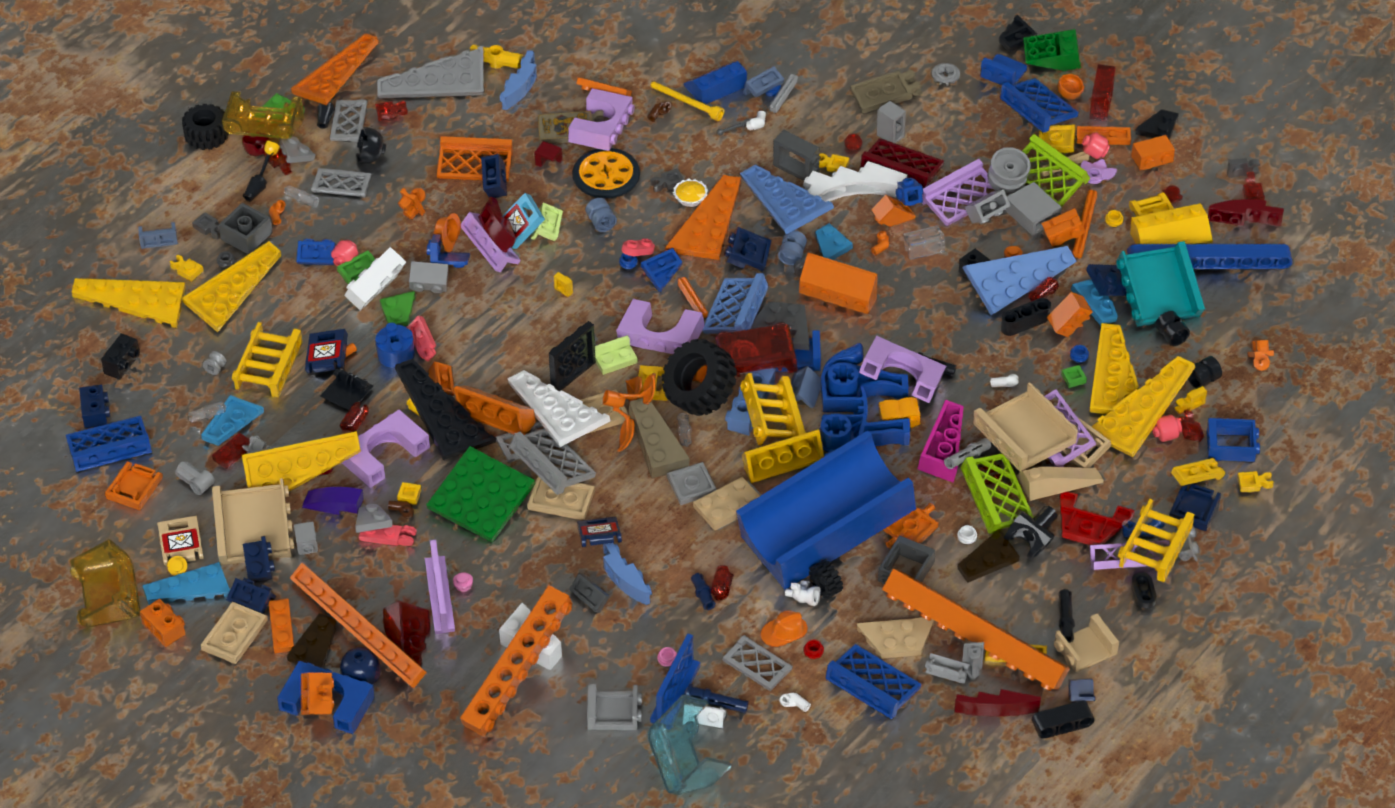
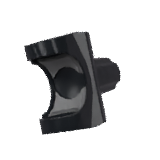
[1004,506,1058,560]

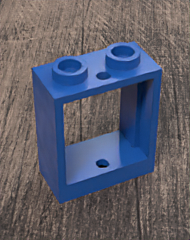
[1206,418,1260,462]

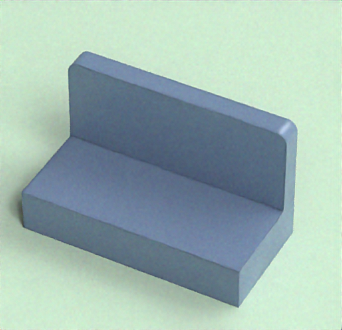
[743,67,784,98]
[791,366,821,408]

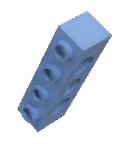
[725,363,776,436]

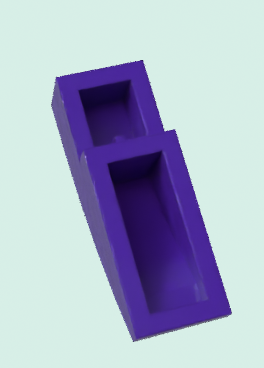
[302,487,364,515]

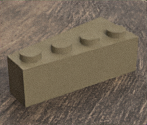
[629,398,690,479]

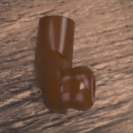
[647,101,672,122]
[388,501,414,518]

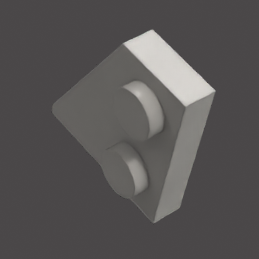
[278,136,316,163]
[355,504,392,533]

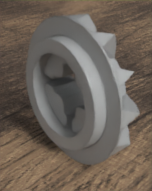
[932,63,960,86]

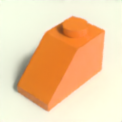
[872,195,916,227]

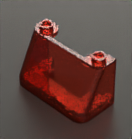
[715,322,797,377]

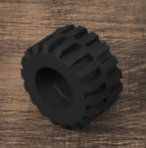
[182,104,229,150]

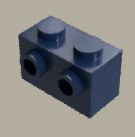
[79,384,110,429]

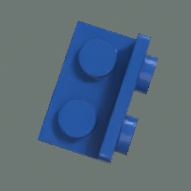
[296,239,336,265]

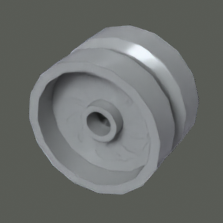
[987,147,1031,194]

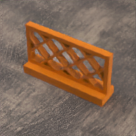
[437,136,513,182]

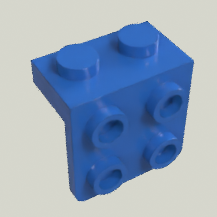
[981,54,1027,85]
[427,234,470,268]

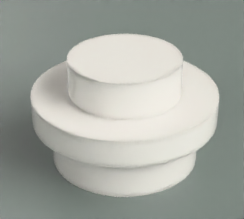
[957,525,977,544]

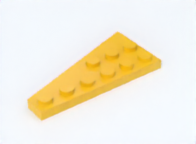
[1091,356,1195,457]

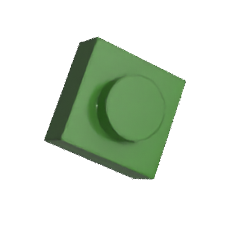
[1061,365,1087,388]

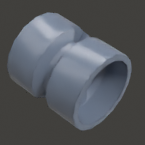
[585,198,617,232]
[778,231,807,266]

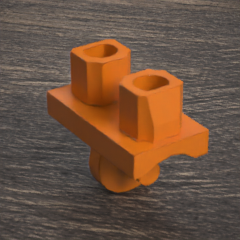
[398,188,426,220]
[1248,340,1274,371]

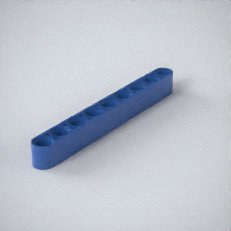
[1127,244,1293,269]

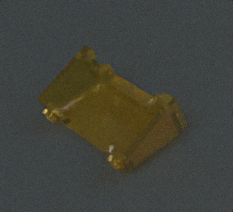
[222,91,304,139]
[70,539,141,628]

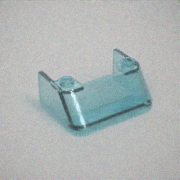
[648,694,732,795]

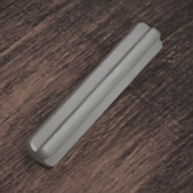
[769,74,798,113]

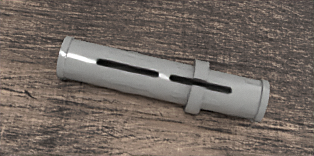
[944,438,991,469]

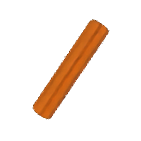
[677,277,708,319]

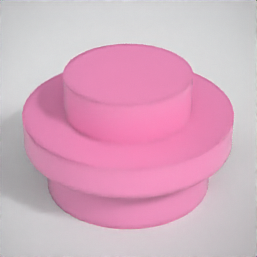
[453,572,473,591]
[657,647,677,667]

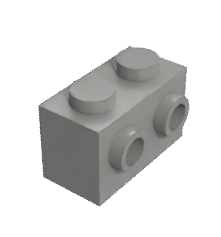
[877,101,906,144]
[965,190,1011,224]
[409,261,449,293]

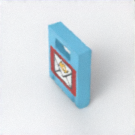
[503,193,545,249]

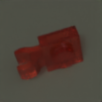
[264,148,292,175]
[1242,172,1265,200]
[1178,410,1204,442]

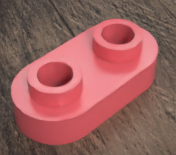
[621,238,655,256]

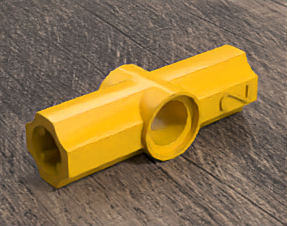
[470,45,523,69]

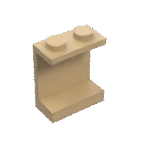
[1054,613,1119,673]

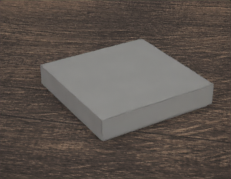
[667,462,717,505]

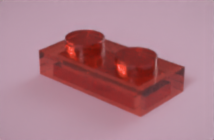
[212,432,250,470]

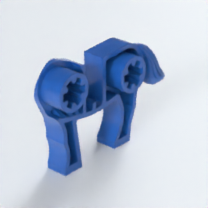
[819,343,910,452]

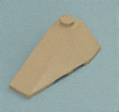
[1016,467,1103,501]

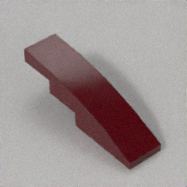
[954,689,1041,717]

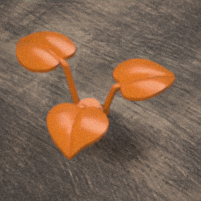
[603,373,656,452]

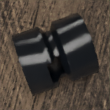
[1155,311,1190,346]
[1188,356,1222,389]

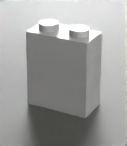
[1005,182,1062,236]

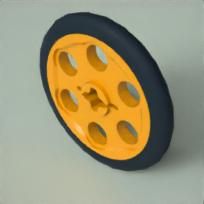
[572,148,640,199]

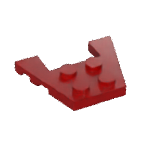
[1060,492,1135,545]

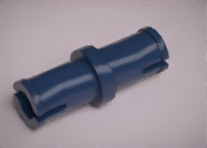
[691,573,716,610]

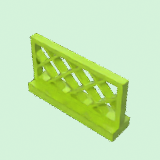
[1022,134,1090,207]
[960,454,1034,534]

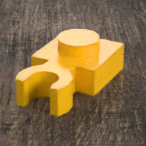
[819,153,849,173]
[169,255,204,282]
[1174,386,1207,414]
[1237,471,1274,493]

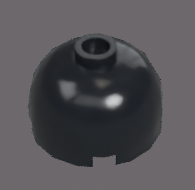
[356,126,386,163]

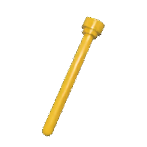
[650,82,724,121]

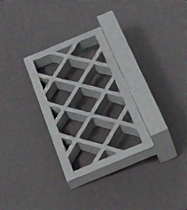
[511,428,596,495]

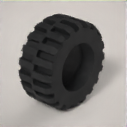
[662,339,737,416]

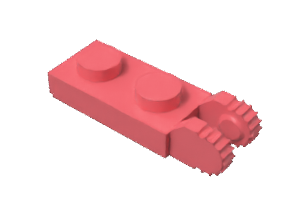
[359,525,417,546]

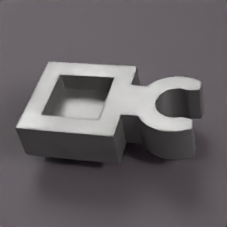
[1227,158,1260,178]
[650,168,684,192]
[192,212,220,240]

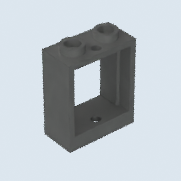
[773,130,820,181]
[878,535,935,585]

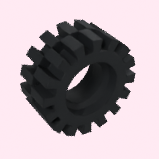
[809,560,843,599]

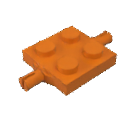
[883,503,938,549]

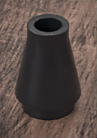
[317,102,335,129]
[243,175,267,202]

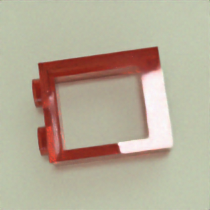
[1089,64,1116,121]

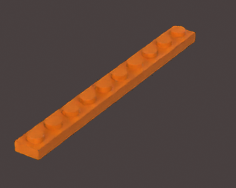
[290,563,427,688]

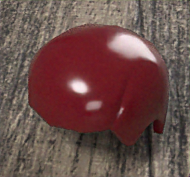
[242,133,270,156]

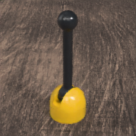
[259,141,280,176]

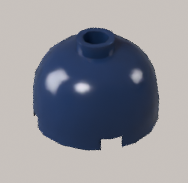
[340,647,381,685]

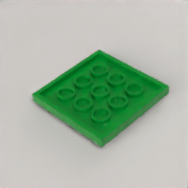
[426,446,535,543]

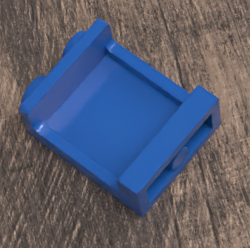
[771,330,821,372]

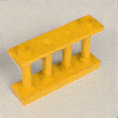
[232,322,303,398]
[740,373,806,446]
[1118,499,1195,582]

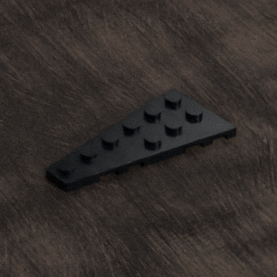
[395,359,496,460]

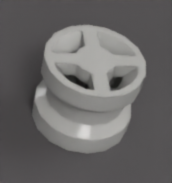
[202,351,227,375]

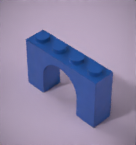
[277,661,375,734]

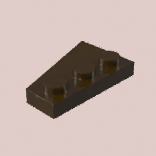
[958,529,1020,583]
[287,613,337,668]

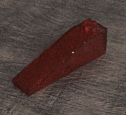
[383,601,430,666]

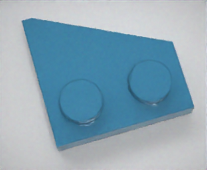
[815,223,853,260]

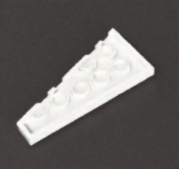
[508,370,611,447]

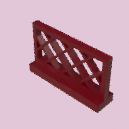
[860,138,944,188]

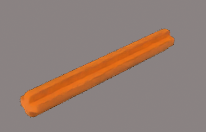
[1073,190,1097,259]

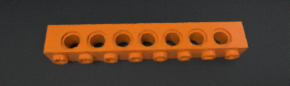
[460,585,573,737]

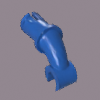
[1123,519,1165,538]

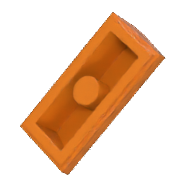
[428,361,455,396]

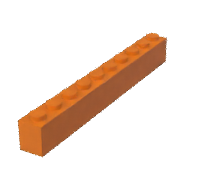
[882,568,1070,691]

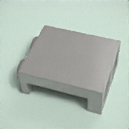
[587,684,642,730]

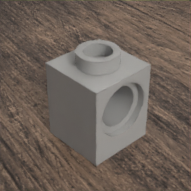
[294,521,318,555]

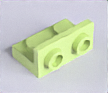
[531,203,563,241]
[595,336,638,375]

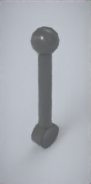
[717,119,750,136]

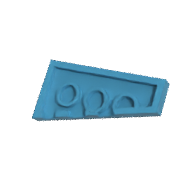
[142,562,230,605]

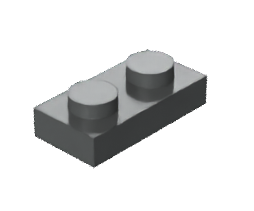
[569,573,610,613]

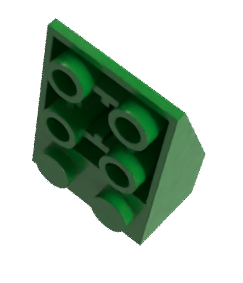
[1023,29,1081,71]

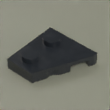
[999,15,1038,52]
[1136,109,1179,140]

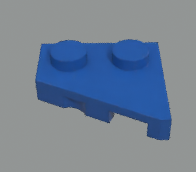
[641,248,682,292]

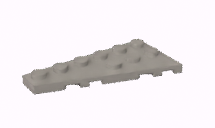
[377,45,484,98]

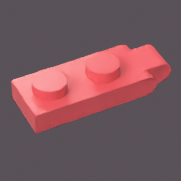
[407,315,436,362]

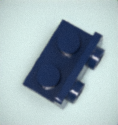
[242,536,275,582]
[226,578,276,614]

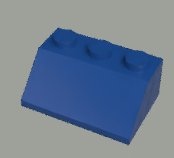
[684,61,747,104]

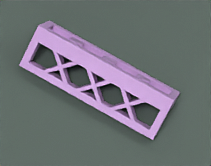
[461,212,521,272]
[1089,540,1170,570]

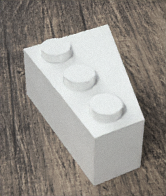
[344,247,406,311]
[499,602,562,670]

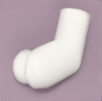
[746,111,766,130]
[990,374,1019,388]
[779,693,811,712]

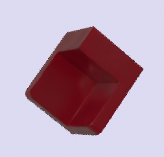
[534,141,563,167]

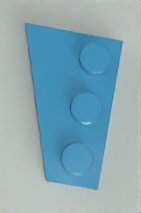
[1071,279,1118,326]
[201,395,264,446]

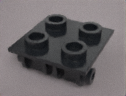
[320,368,374,411]

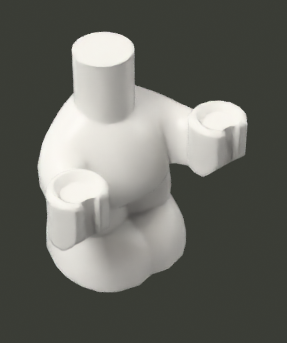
[785,580,820,606]

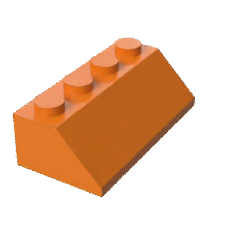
[799,252,878,314]
[454,386,536,435]

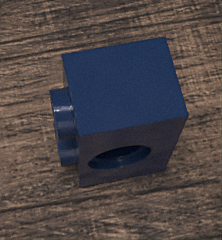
[481,154,507,198]

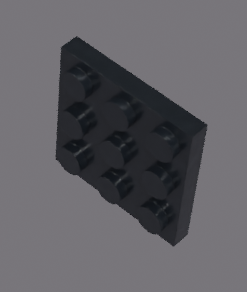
[549,321,596,391]

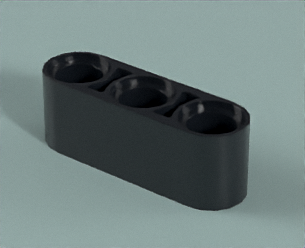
[1001,298,1051,336]
[1031,701,1095,739]

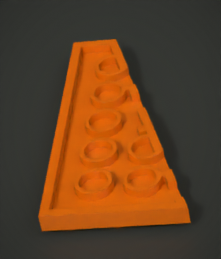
[291,33,379,105]
[665,175,741,260]

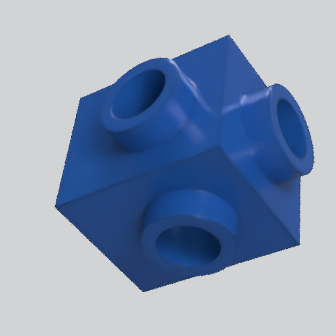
[895,178,923,206]

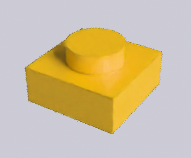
[554,272,573,297]
[397,482,421,505]

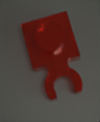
[375,101,408,121]

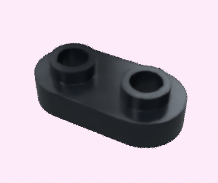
[1131,572,1157,609]

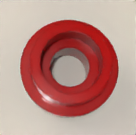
[804,640,824,659]

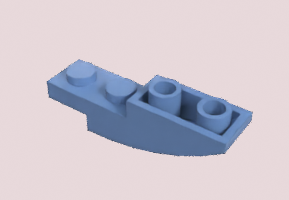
[500,50,537,110]
[603,543,652,605]

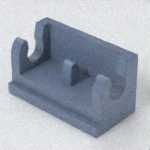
[138,222,178,249]

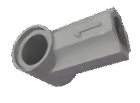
[175,461,215,495]

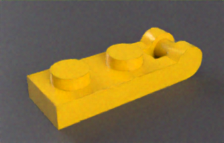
[1171,458,1226,486]

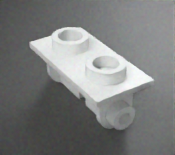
[682,702,726,728]

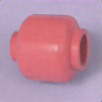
[1082,132,1110,159]
[331,240,358,266]
[1152,414,1182,442]

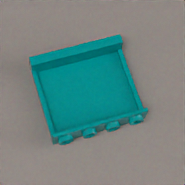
[1116,241,1205,327]

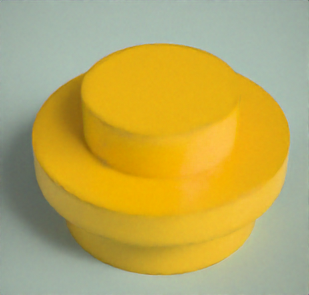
[1105,210,1124,227]
[167,556,187,576]

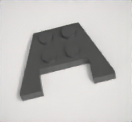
[738,302,810,350]

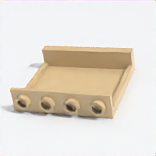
[973,382,1078,472]
[212,478,295,565]

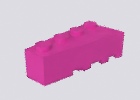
[917,400,964,483]

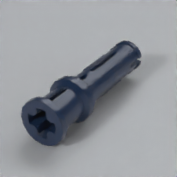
[685,684,749,714]

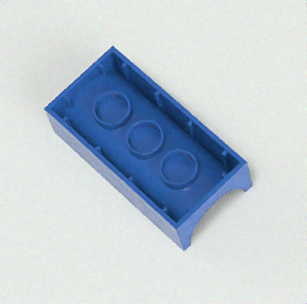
[736,430,916,590]

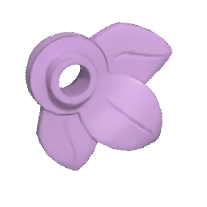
[1080,159,1117,184]

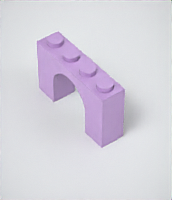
[568,88,635,151]
[616,299,705,354]
[859,336,946,403]
[342,410,430,488]

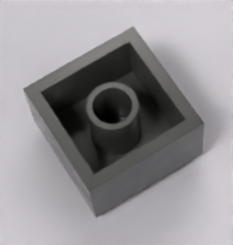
[218,203,273,254]

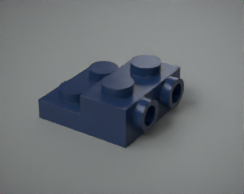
[724,227,772,271]
[1086,264,1127,296]

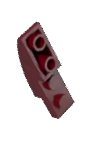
[478,197,516,253]
[1208,199,1284,226]

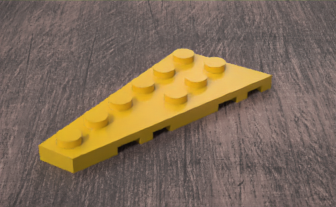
[182,241,281,332]
[72,278,186,328]
[1089,323,1139,414]
[242,431,361,492]

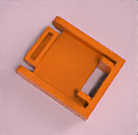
[105,461,163,511]

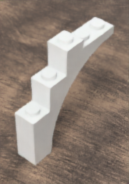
[803,161,907,202]

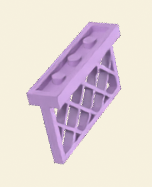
[922,159,996,227]
[1044,389,1096,467]
[425,540,455,634]

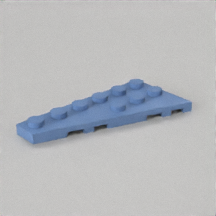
[740,165,834,235]
[962,246,1077,315]

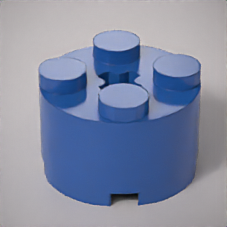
[375,323,415,368]

